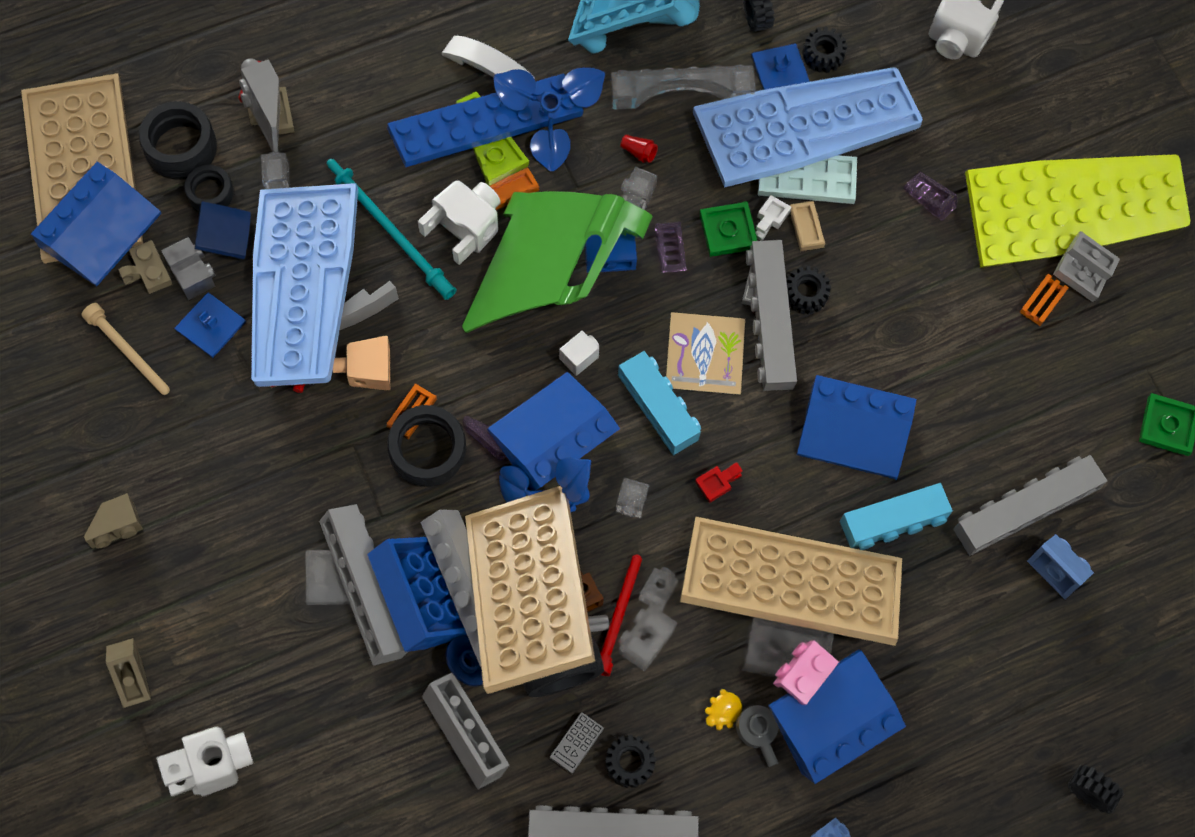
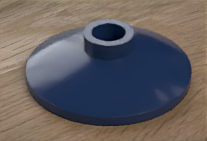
[446,636,483,686]

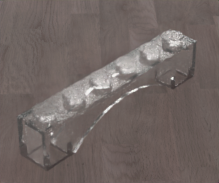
[610,64,756,109]

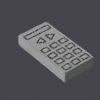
[550,712,604,774]

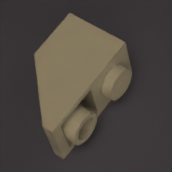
[84,493,143,549]

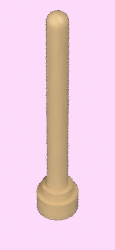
[82,303,170,395]

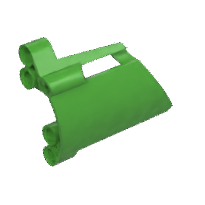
[462,192,652,333]

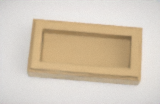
[790,201,825,251]

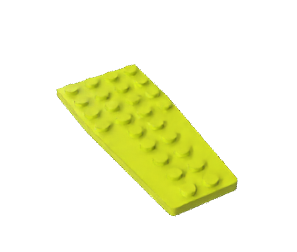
[965,155,1190,268]

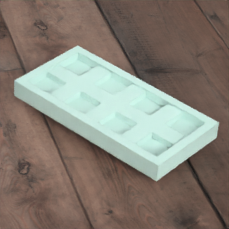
[758,155,857,204]

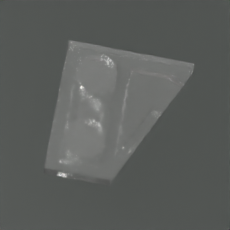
[305,550,350,605]

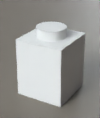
[559,331,599,376]

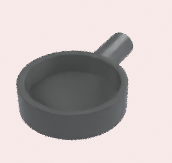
[736,705,778,767]

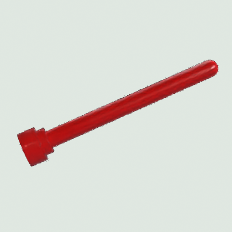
[600,555,642,676]

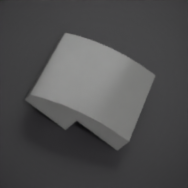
[1053,231,1120,302]

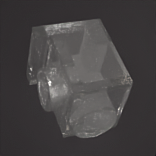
[639,567,678,612]

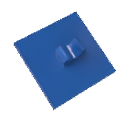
[751,44,810,90]
[174,292,246,358]

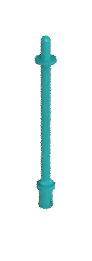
[327,159,457,300]

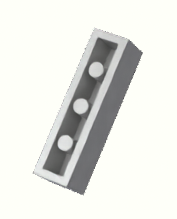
[422,673,509,789]

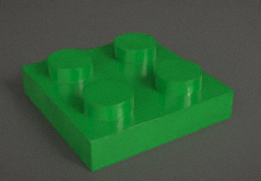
[699,202,757,257]
[1139,393,1195,456]

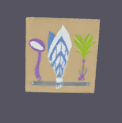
[666,312,745,395]

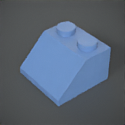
[1027,534,1094,599]

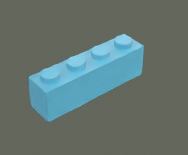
[618,351,701,455]
[840,483,953,550]

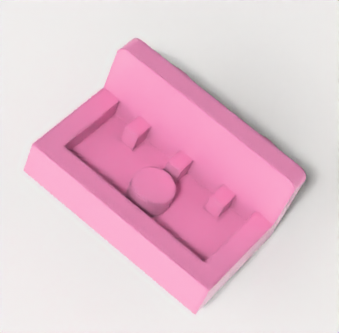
[773,640,839,705]

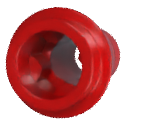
[620,134,658,163]

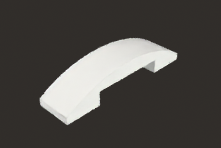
[442,36,535,80]

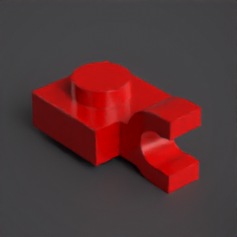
[695,462,743,503]

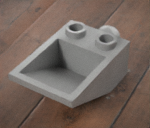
[239,59,280,153]

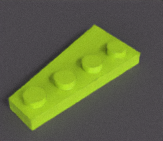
[456,91,529,186]

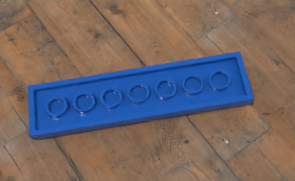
[387,74,583,167]

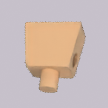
[333,336,391,390]

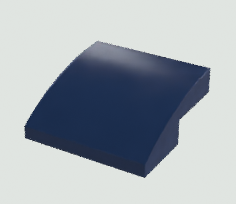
[194,201,251,259]

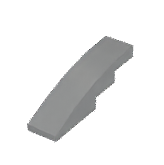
[340,281,399,330]

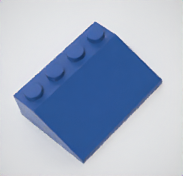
[31,161,162,286]
[487,372,620,491]
[797,375,917,480]
[367,537,467,652]
[768,649,906,784]

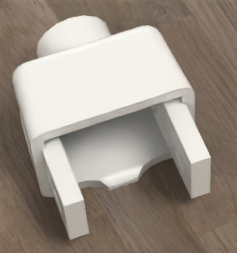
[929,0,1004,59]
[418,181,501,265]
[157,727,253,797]

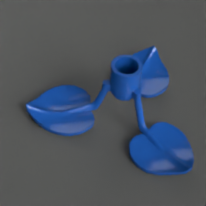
[494,68,605,171]
[499,457,591,512]

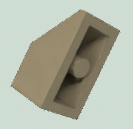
[106,638,151,708]

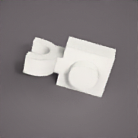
[755,195,791,241]

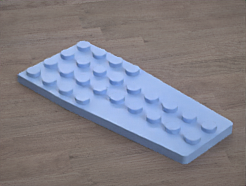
[693,68,922,188]
[251,183,358,387]

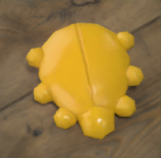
[705,689,742,730]

